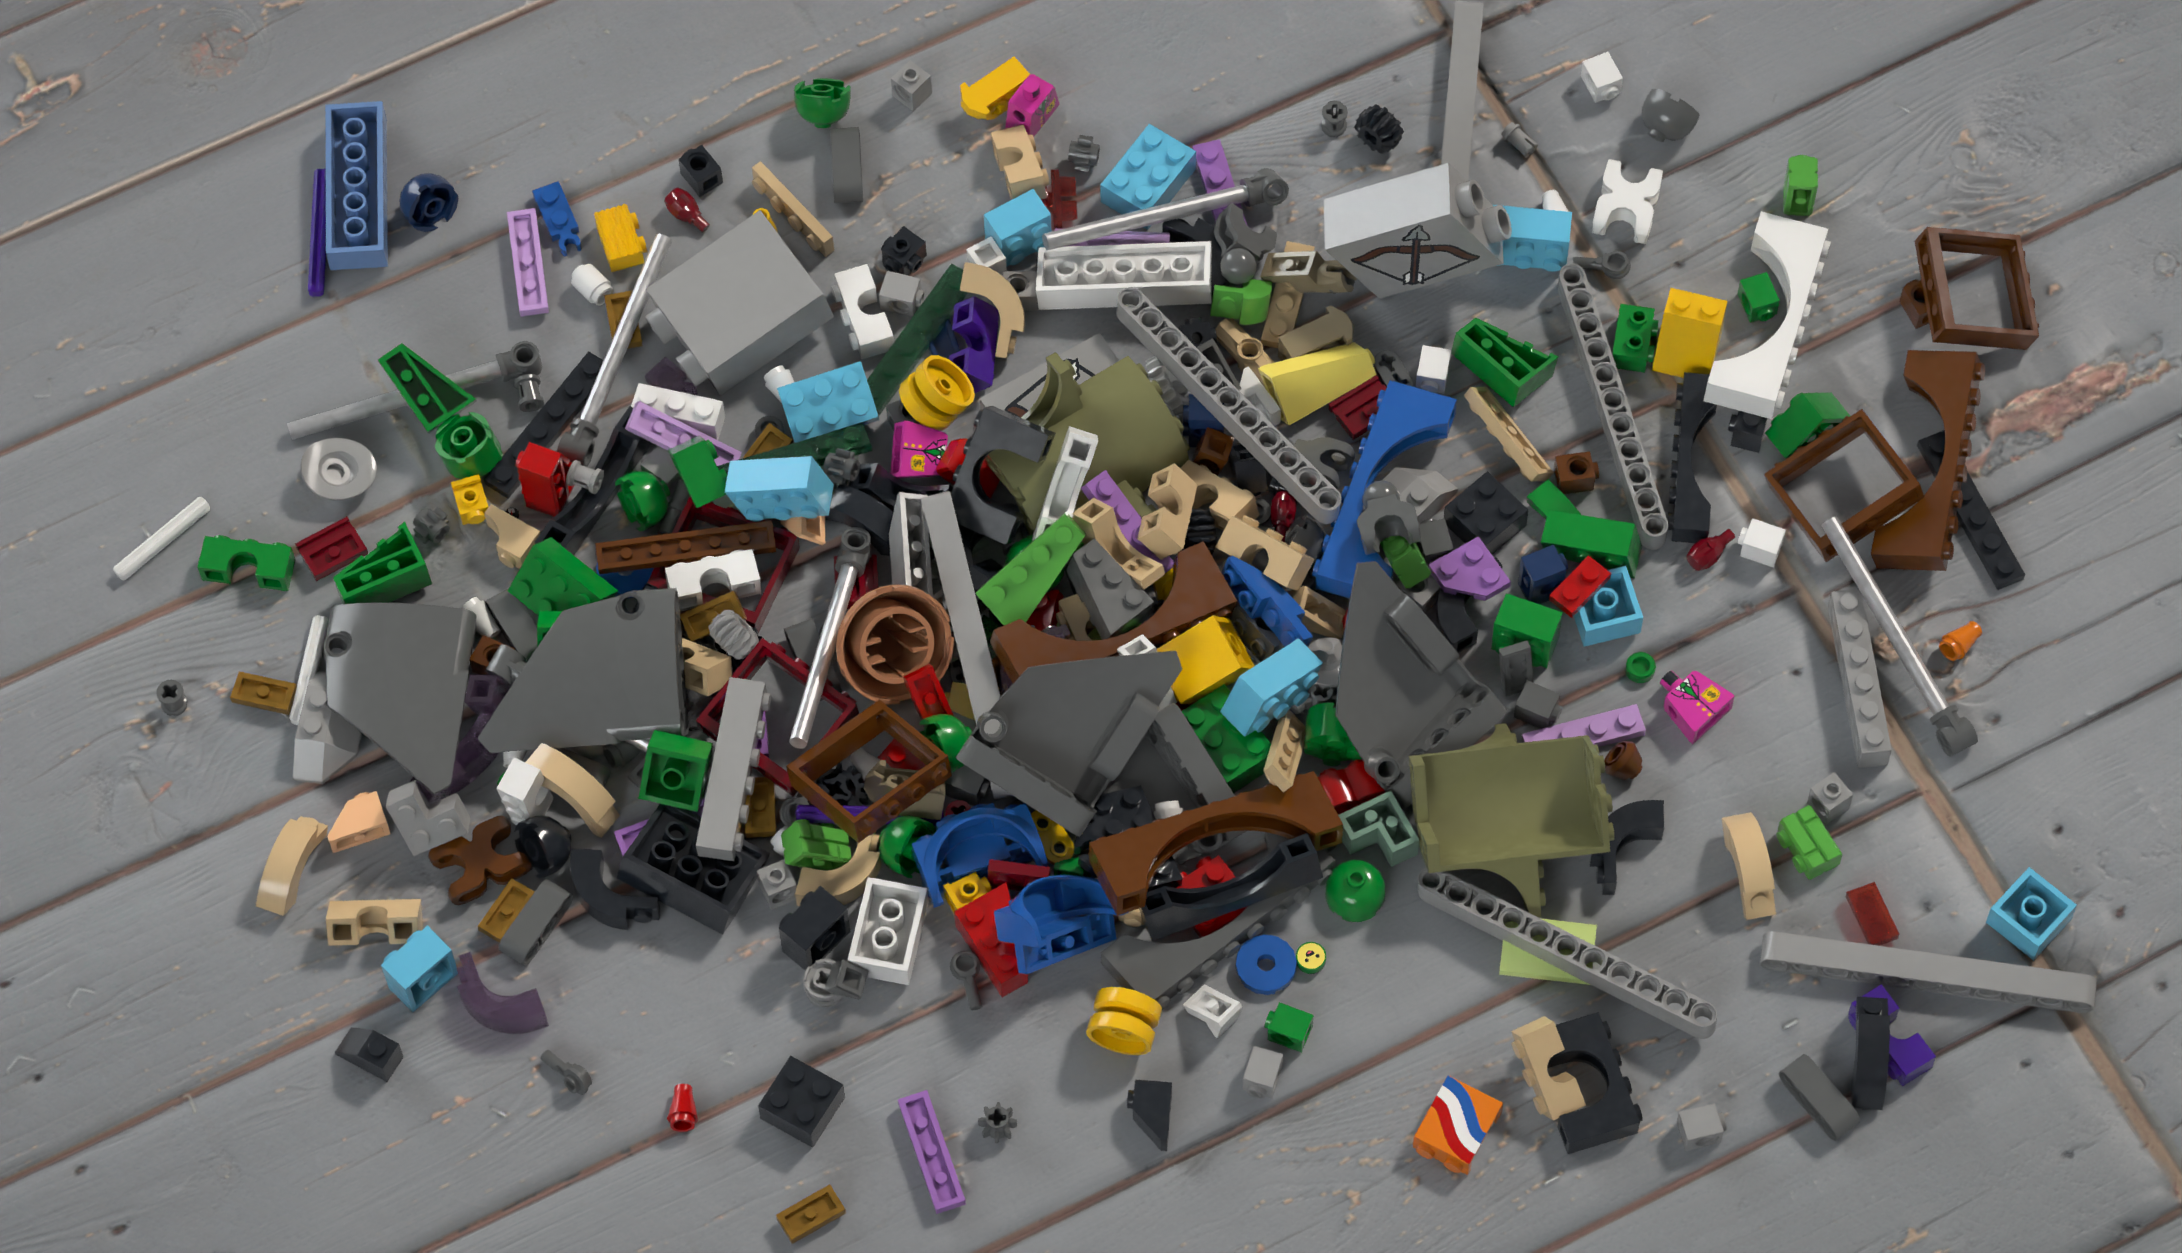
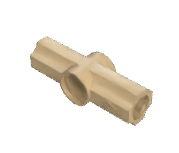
[1215,318,1275,387]

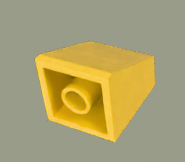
[1652,287,1728,378]
[1157,615,1255,705]

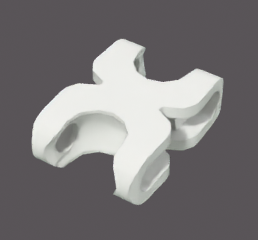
[1592,159,1663,244]

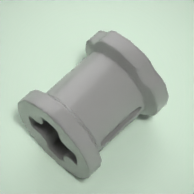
[566,460,604,494]

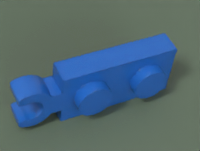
[532,181,582,256]

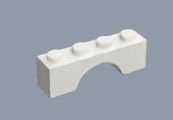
[1032,426,1098,540]

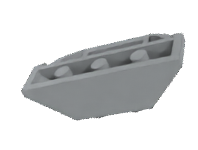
[1363,467,1458,562]
[889,492,944,600]
[293,671,362,784]

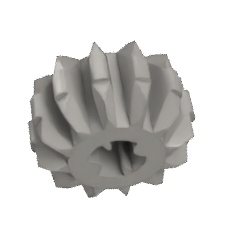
[708,610,759,660]

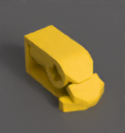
[960,56,1030,120]

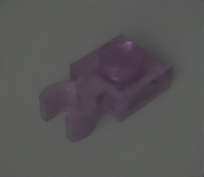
[645,357,698,395]

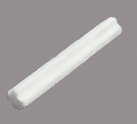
[113,497,210,581]
[289,615,329,725]

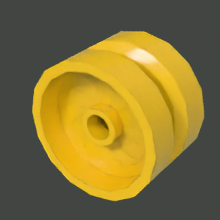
[899,355,975,431]
[1086,987,1162,1055]

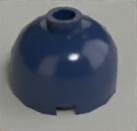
[399,173,459,232]

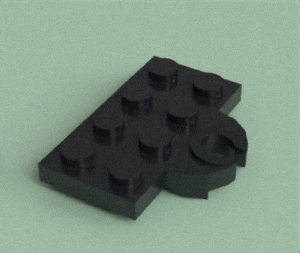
[1073,785,1183,892]

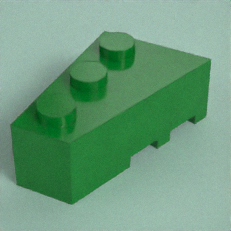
[1451,318,1559,407]
[378,343,477,434]
[1541,510,1642,579]
[333,521,432,604]

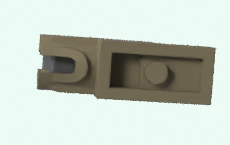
[1260,251,1357,294]

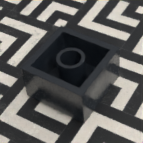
[1444,471,1528,555]
[779,886,850,971]
[758,1055,845,1148]

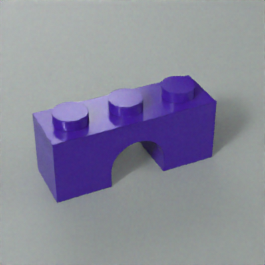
[949,296,999,393]
[1848,984,1936,1087]

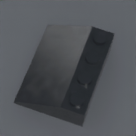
[616,804,770,935]

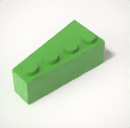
[975,512,1086,625]

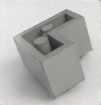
[386,780,471,856]

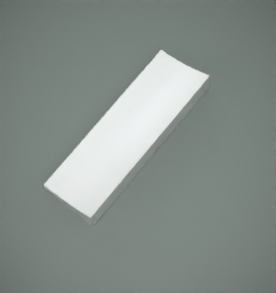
[1036,241,1212,310]

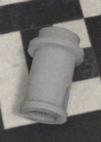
[1501,122,1538,158]

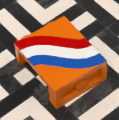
[1413,1075,1503,1175]

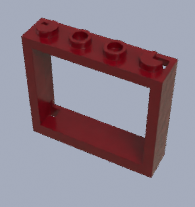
[647,497,800,634]
[696,638,859,797]

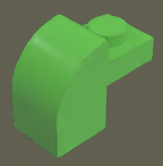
[1210,279,1272,325]

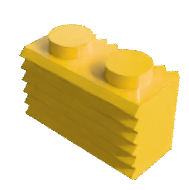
[594,204,648,273]

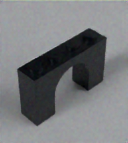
[950,406,1056,545]
[1547,1012,1643,1154]

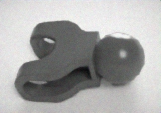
[1214,203,1277,284]
[1262,436,1355,489]
[1357,481,1423,555]

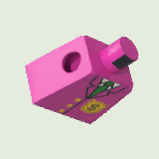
[1005,74,1059,137]
[890,421,948,479]
[1660,670,1735,744]

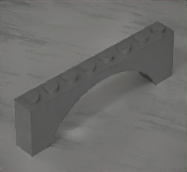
[1101,832,1335,1010]

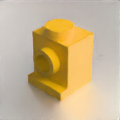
[451,474,488,525]
[943,872,992,913]

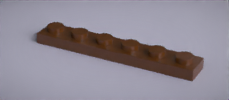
[595,521,776,575]

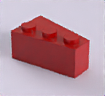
[515,442,575,517]
[954,882,1028,998]

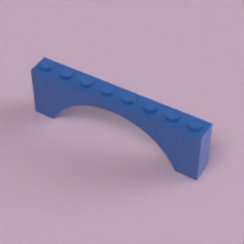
[1312,380,1457,598]

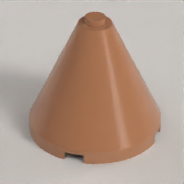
[836,584,954,704]

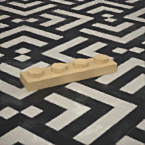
[752,161,834,257]
[1261,241,1315,348]
[1464,387,1554,482]
[1263,710,1305,792]

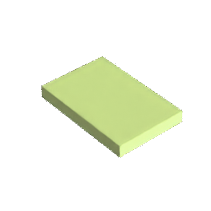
[1499,918,1597,985]

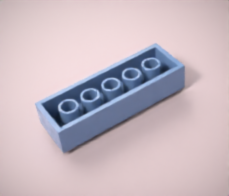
[325,101,388,270]

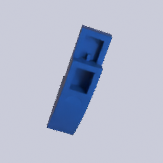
[1221,556,1313,647]

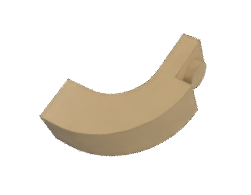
[960,262,1025,359]
[1072,498,1165,590]
[525,743,620,838]
[1722,812,1776,920]
[256,816,328,916]
[795,832,881,907]

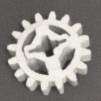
[1146,356,1189,415]

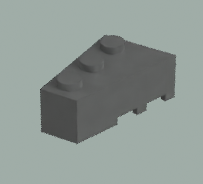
[1067,538,1154,640]

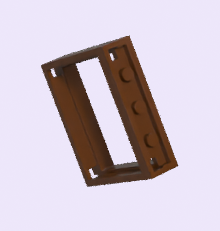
[1914,227,2040,350]
[1764,409,1925,562]
[786,699,952,843]

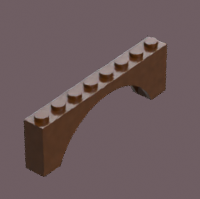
[1871,350,1985,571]
[990,541,1237,684]
[1089,771,1343,916]

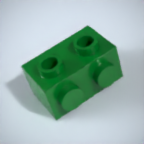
[1612,304,1659,373]

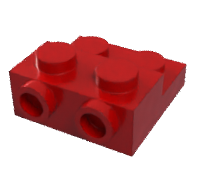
[1176,855,1247,938]

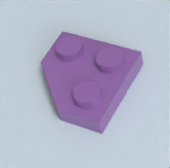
[1428,537,1511,601]

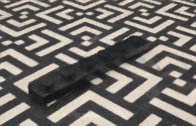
[484,351,604,499]
[1917,430,2025,590]

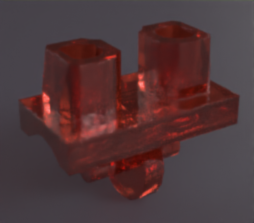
[1041,169,1078,229]

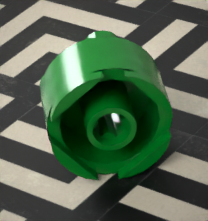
[435,412,503,479]
[1304,703,1362,766]

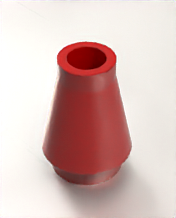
[667,1084,698,1132]

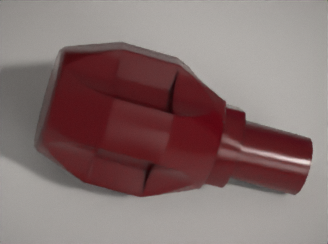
[664,187,710,233]
[1270,491,1297,542]
[1686,529,1735,571]

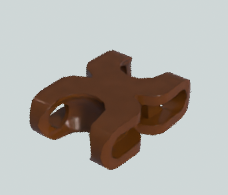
[428,815,532,905]

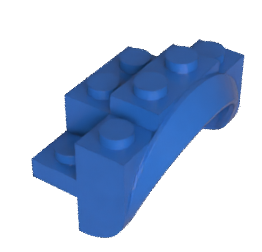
[912,803,1048,908]
[994,875,1129,974]

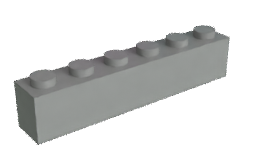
[1828,589,1892,768]
[696,677,771,861]

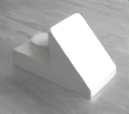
[1240,366,1281,426]
[1183,984,1242,1038]

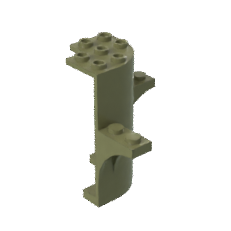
[985,352,1190,536]
[1409,723,1614,917]

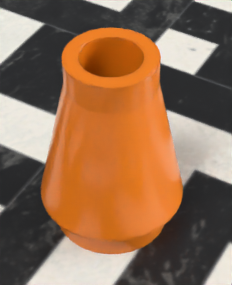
[1939,621,1982,661]

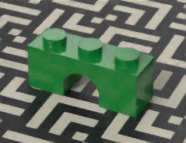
[197,535,296,591]

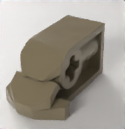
[1278,306,1355,361]
[864,760,945,820]

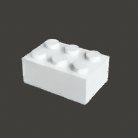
[847,877,929,985]

